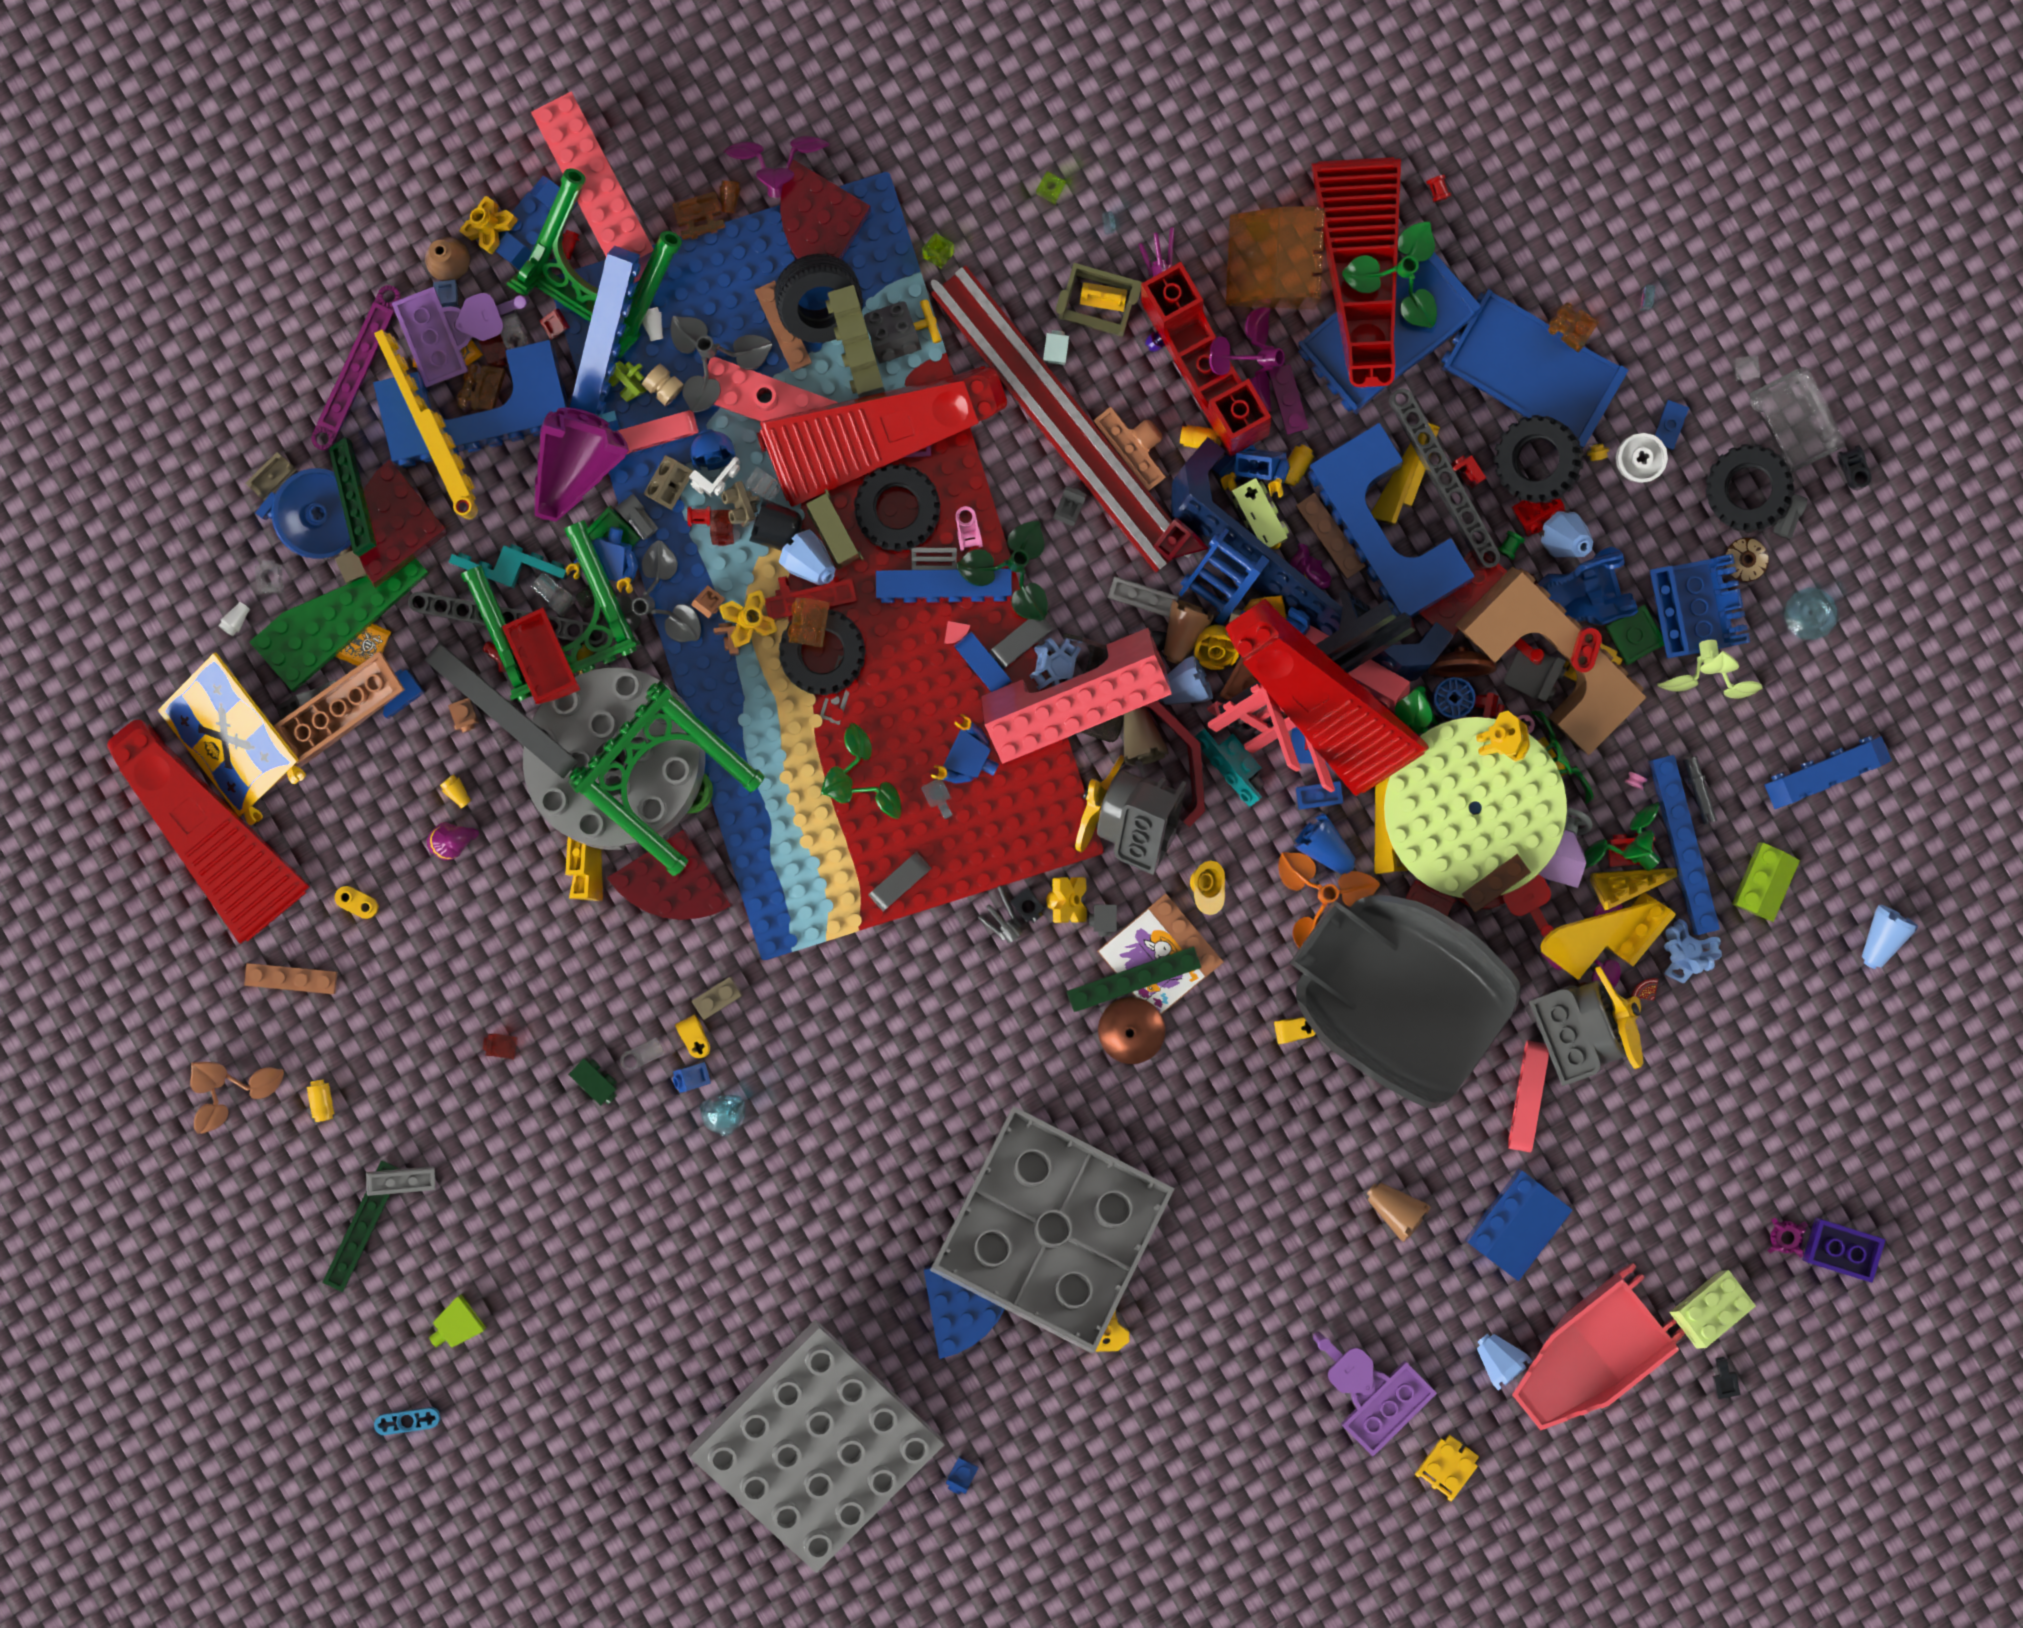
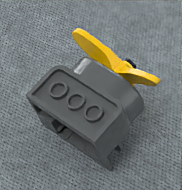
[1075,755,1187,875]
[1529,966,1643,1086]

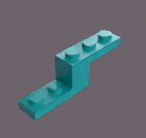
[449,544,568,589]

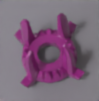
[1767,1217,1808,1258]

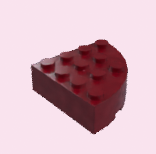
[780,159,871,260]
[359,459,447,589]
[607,830,733,920]

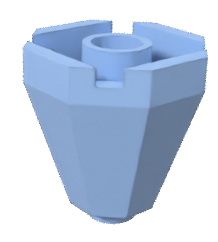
[1541,511,1593,558]
[779,529,836,585]
[1159,656,1213,705]
[1477,1334,1533,1391]

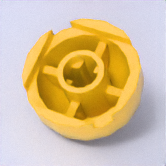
[1194,625,1239,670]

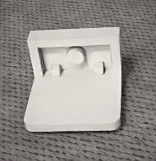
[689,456,741,498]

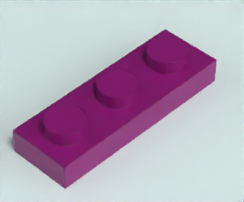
[1268,364,1309,435]

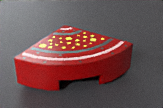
[1631,978,1658,1001]

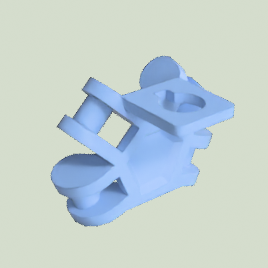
[1029,638,1081,690]
[1664,919,1722,983]

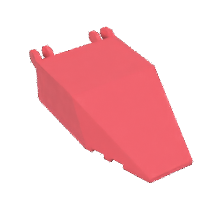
[1512,1263,1685,1430]

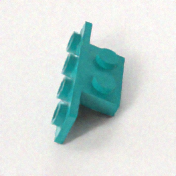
[1194,729,1262,807]

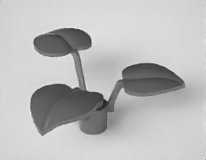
[671,316,772,412]
[600,540,701,642]

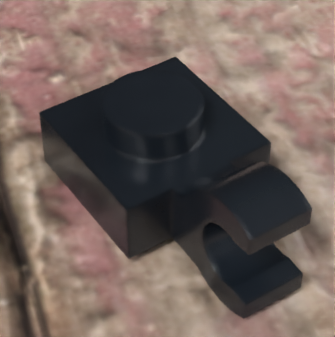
[1713,1357,1741,1400]

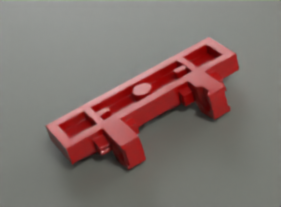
[765,576,857,620]

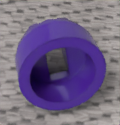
[1145,332,1165,352]

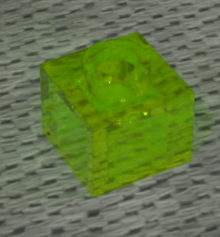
[1036,171,1066,204]
[922,232,955,269]

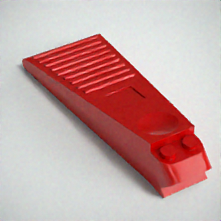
[1311,157,1401,387]
[760,366,1007,507]
[1225,599,1429,796]
[107,719,310,944]

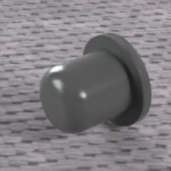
[1248,772,1265,790]

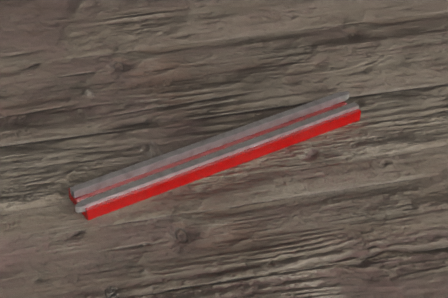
[931,265,1191,573]

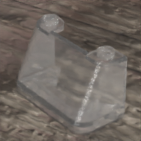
[1749,366,1845,473]

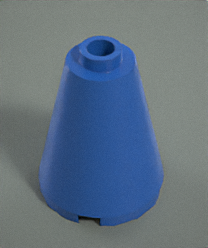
[1294,813,1356,874]

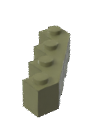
[825,285,885,398]

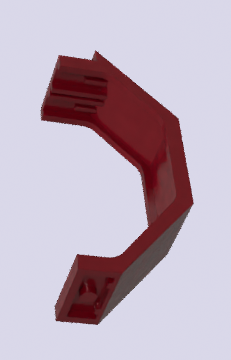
[1145,701,1205,828]

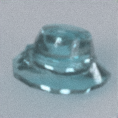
[1784,587,1838,640]

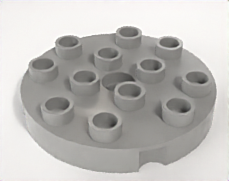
[523,667,705,850]

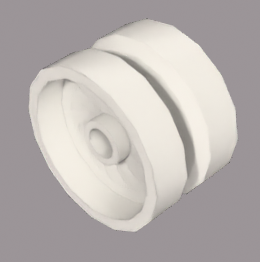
[1615,433,1668,483]

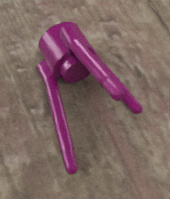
[1139,227,1174,277]

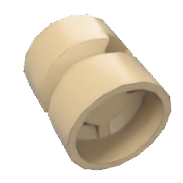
[641,363,684,406]

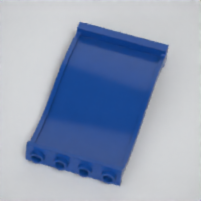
[1298,252,1482,415]
[1441,289,1629,449]

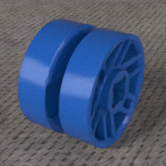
[1431,677,1475,720]

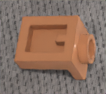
[691,585,725,618]
[714,623,740,656]
[448,698,479,733]

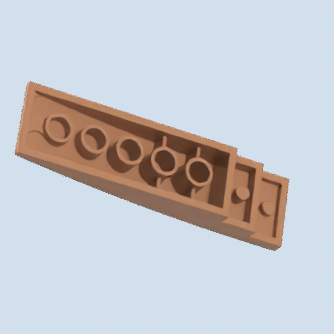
[272,651,405,787]

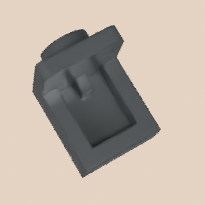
[1053,486,1087,527]

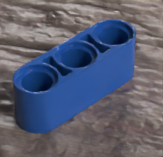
[954,632,1012,692]

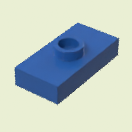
[1654,400,1689,450]
[1295,781,1343,810]

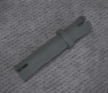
[1683,756,1717,824]

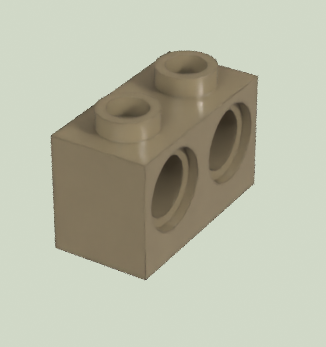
[643,455,693,510]

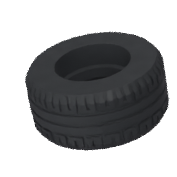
[774,253,863,343]

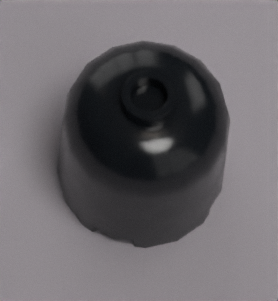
[749,499,805,551]

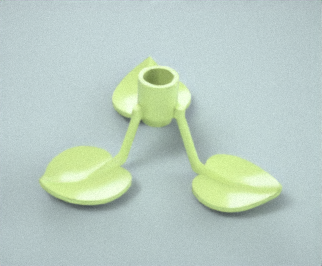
[1657,640,1763,699]

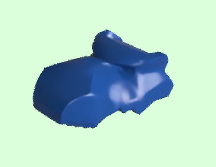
[1538,547,1638,625]

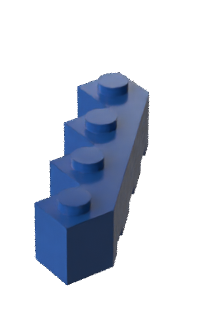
[1764,735,1892,809]

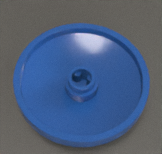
[271,468,351,559]

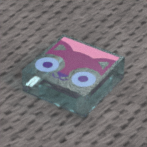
[1641,285,1655,311]

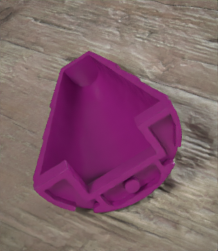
[534,408,629,522]

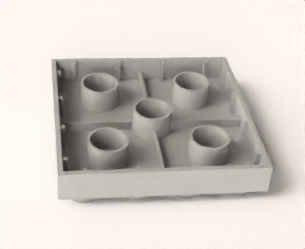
[930,1106,1175,1353]
[686,1319,944,1573]

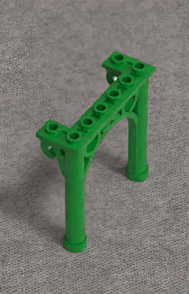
[506,168,682,358]
[461,520,640,702]
[568,681,765,876]

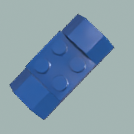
[495,176,578,270]

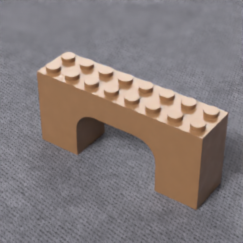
[1455,567,1647,755]

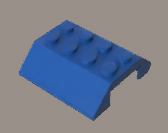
[1649,554,1750,659]

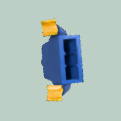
[1221,450,1289,497]
[566,527,638,593]
[931,714,999,784]

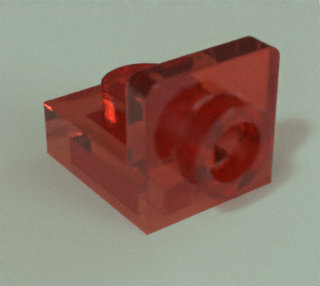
[479,334,507,368]
[710,510,734,546]
[483,1033,518,1059]

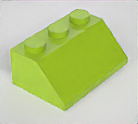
[1731,843,1800,922]

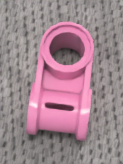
[956,506,983,551]

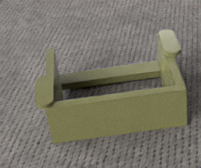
[1056,263,1141,337]
[807,489,864,570]

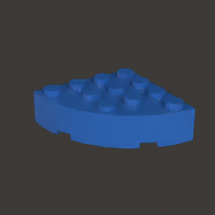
[924,1266,1005,1359]

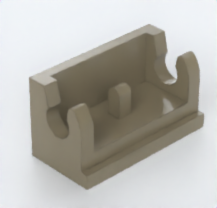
[245,452,297,501]

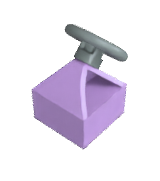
[1538,808,1593,888]

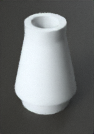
[642,307,663,341]
[219,602,250,636]

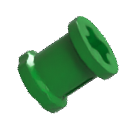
[1497,530,1525,560]

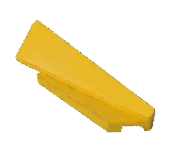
[1371,423,1440,526]
[565,837,603,901]

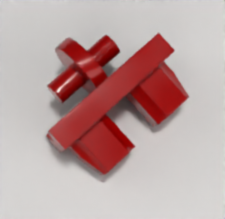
[1472,693,1505,719]

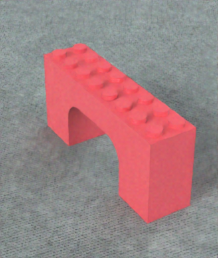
[531,92,654,284]
[981,628,1172,764]

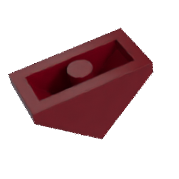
[1153,518,1209,561]

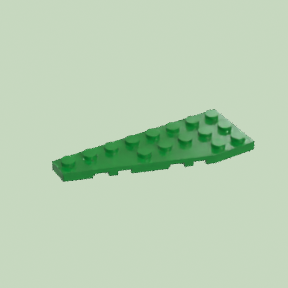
[250,558,429,692]

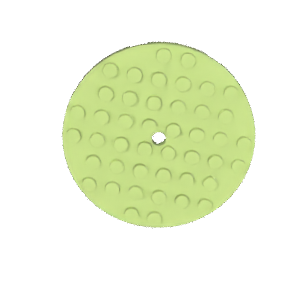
[1384,717,1567,898]

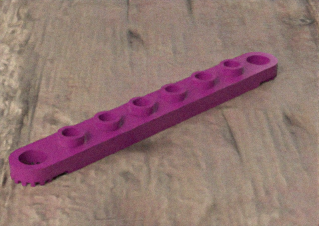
[311,285,401,451]

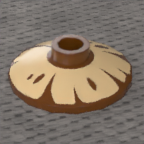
[1725,538,1769,582]

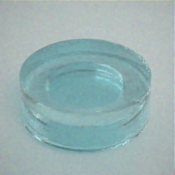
[1102,211,1115,235]

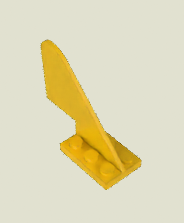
[1540,892,1676,980]

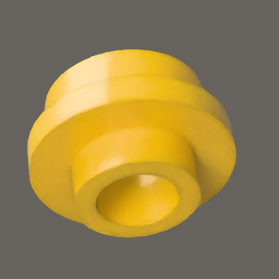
[1586,444,1609,461]

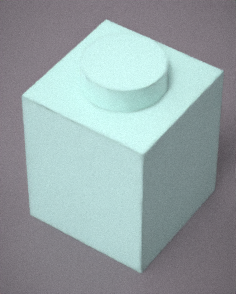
[1043,330,1069,366]

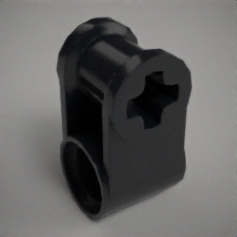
[1837,445,1872,491]

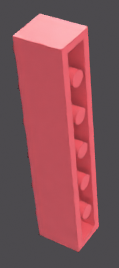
[1305,625,1410,713]

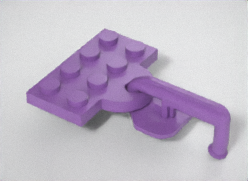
[392,287,530,387]
[1313,1332,1437,1456]

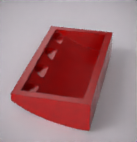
[502,607,581,704]

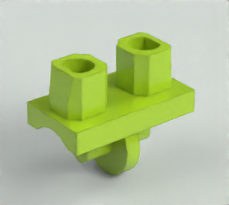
[609,361,647,402]

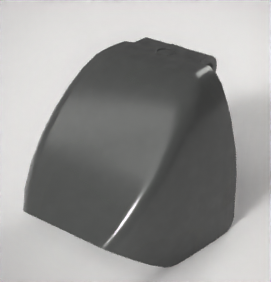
[1290,895,1520,1109]

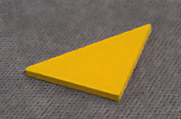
[1590,868,1677,910]

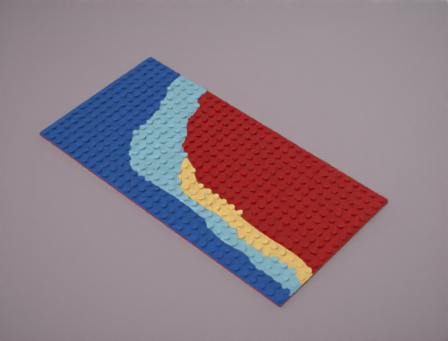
[554,172,1103,960]

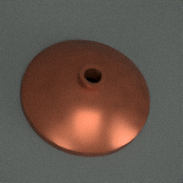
[1428,647,1497,678]
[1098,997,1165,1064]

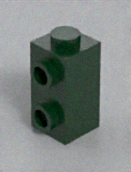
[568,1057,618,1106]

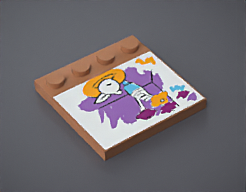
[1097,893,1223,1014]

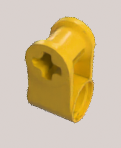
[675,1014,711,1058]
[1274,1017,1316,1044]

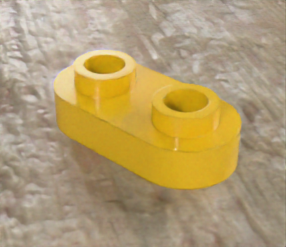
[335,886,378,919]

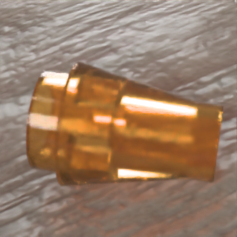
[719,180,741,213]

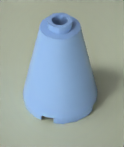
[1862,905,1918,969]

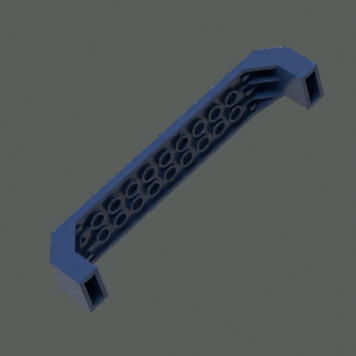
[1171,437,1454,682]

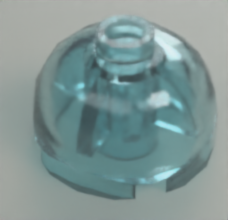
[700,1095,745,1136]

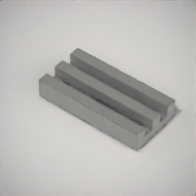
[912,548,957,570]

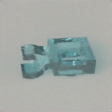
[921,779,952,819]

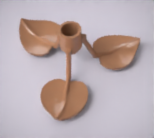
[190,1062,284,1134]

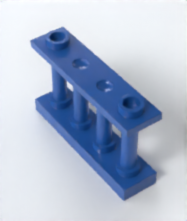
[1179,528,1270,625]

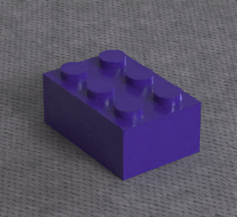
[1802,1217,1886,1283]

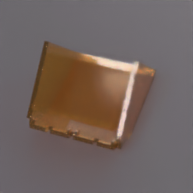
[1225,206,1325,310]

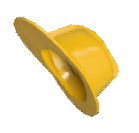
[1190,860,1225,915]

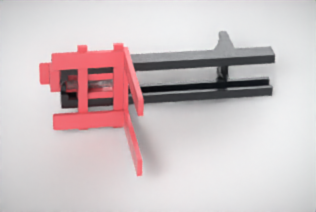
[1207,590,1416,792]

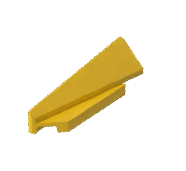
[1374,777,1409,874]

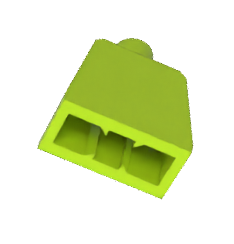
[429,1294,486,1348]

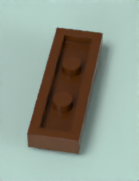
[1462,854,1531,913]

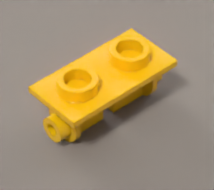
[1080,282,1127,312]

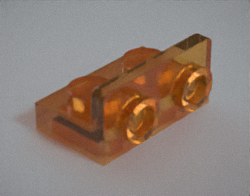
[788,598,829,647]

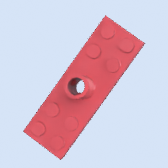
[703,356,838,422]

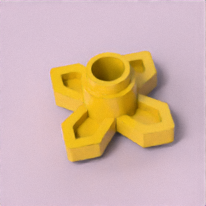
[459,196,518,254]
[719,590,777,648]
[1046,877,1087,923]

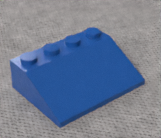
[1465,1169,1572,1281]

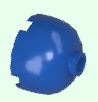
[690,429,736,471]

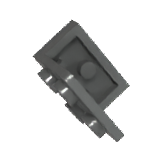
[864,301,922,364]
[1504,647,1566,703]

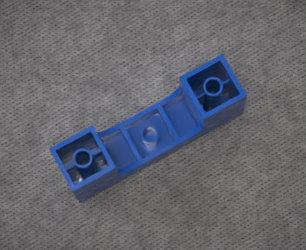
[373,340,569,468]
[1308,423,1475,619]

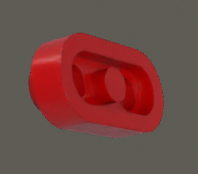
[1571,627,1602,673]

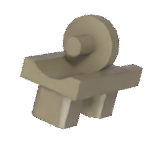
[721,481,761,527]

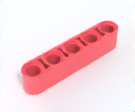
[614,410,699,454]
[1508,1040,1549,1153]

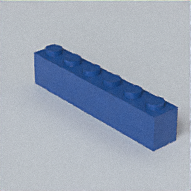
[876,569,1012,603]

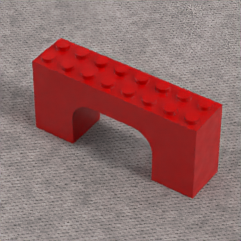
[1141,262,1272,457]

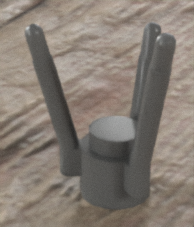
[978,886,1023,943]

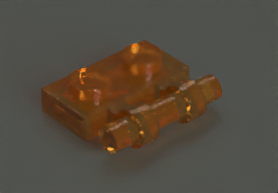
[672,191,726,240]
[1548,302,1599,352]
[457,364,506,412]

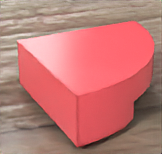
[944,621,970,644]

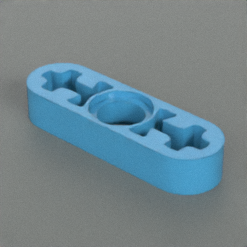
[374,1407,441,1435]

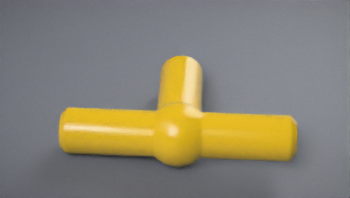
[913,299,942,344]

